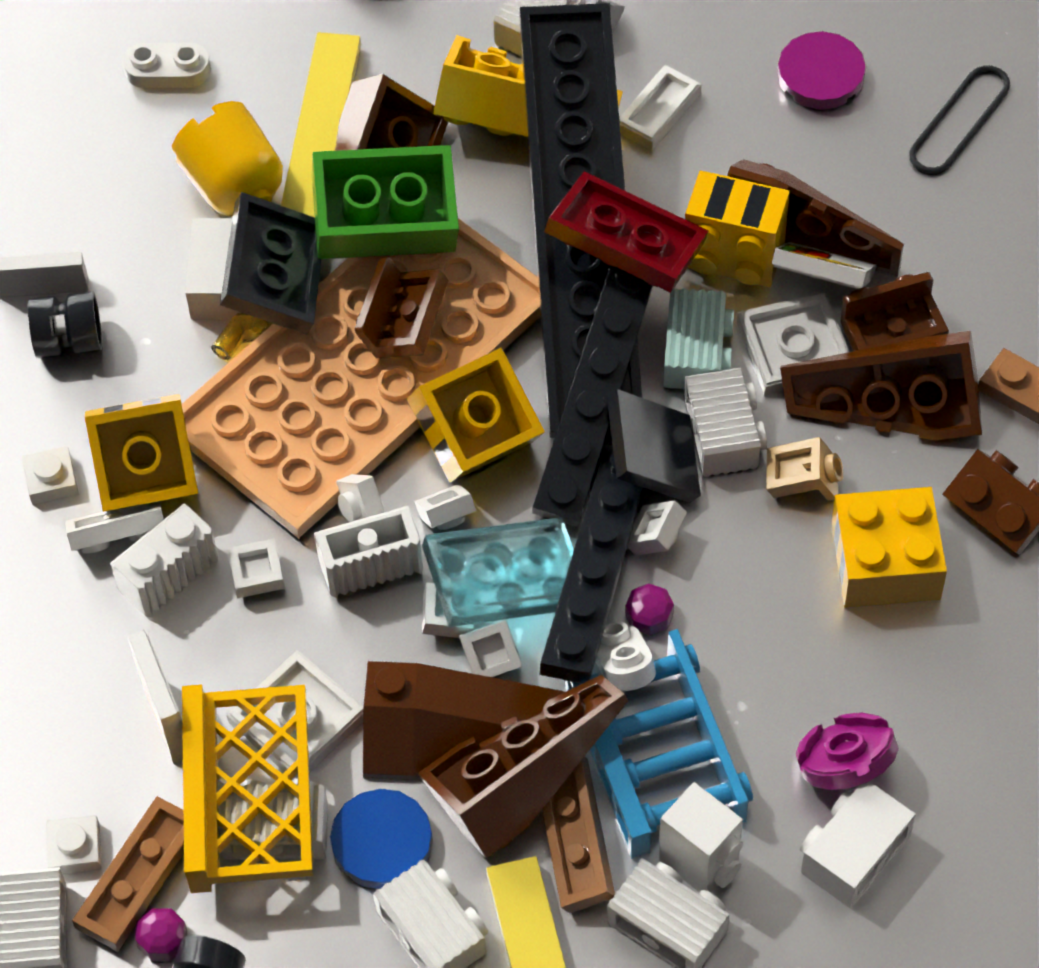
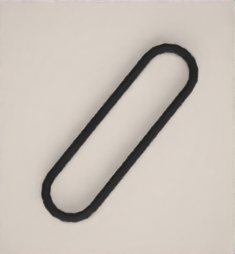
[909,65,1010,174]

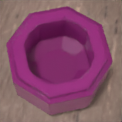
[625,583,674,636]
[135,908,187,961]

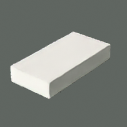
[619,65,702,151]
[0,251,89,297]

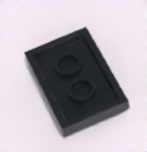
[220,192,322,335]

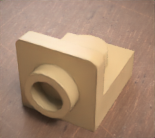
[766,437,843,501]

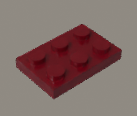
[544,171,708,293]

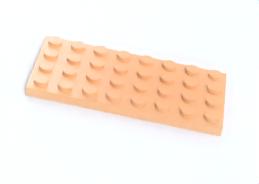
[182,218,541,539]

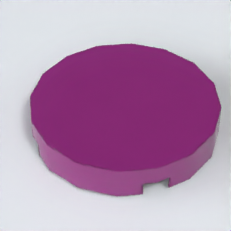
[777,31,866,110]
[796,712,899,790]

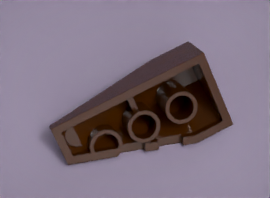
[335,74,448,151]
[727,159,904,277]
[780,331,982,441]
[363,661,566,780]
[418,675,628,858]

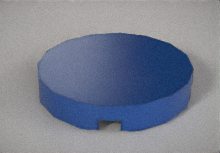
[330,789,433,889]

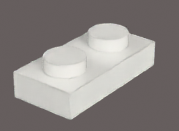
[65,501,164,553]

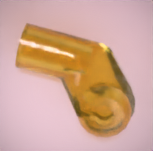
[211,312,273,360]

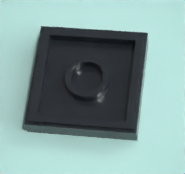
[607,389,701,503]

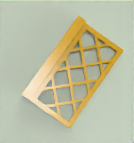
[182,684,313,893]

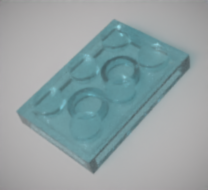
[422,517,574,627]

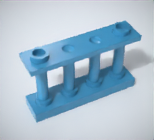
[565,629,753,859]

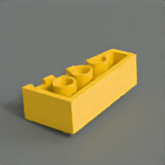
[433,35,623,137]

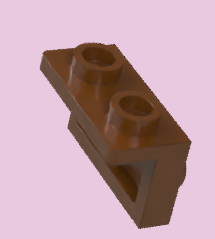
[355,257,449,359]
[840,272,949,351]
[942,449,1039,554]

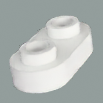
[122,42,211,88]
[596,622,656,691]

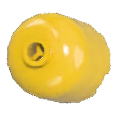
[171,101,283,217]

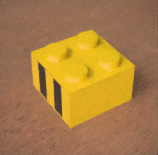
[685,170,790,288]
[407,347,545,483]
[84,394,198,512]
[831,487,947,608]

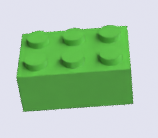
[311,145,459,259]

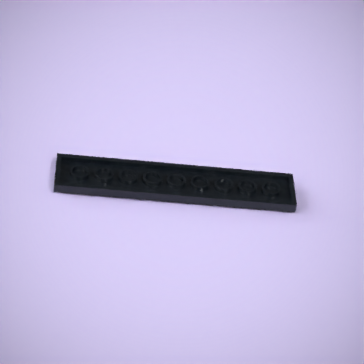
[519,3,642,438]

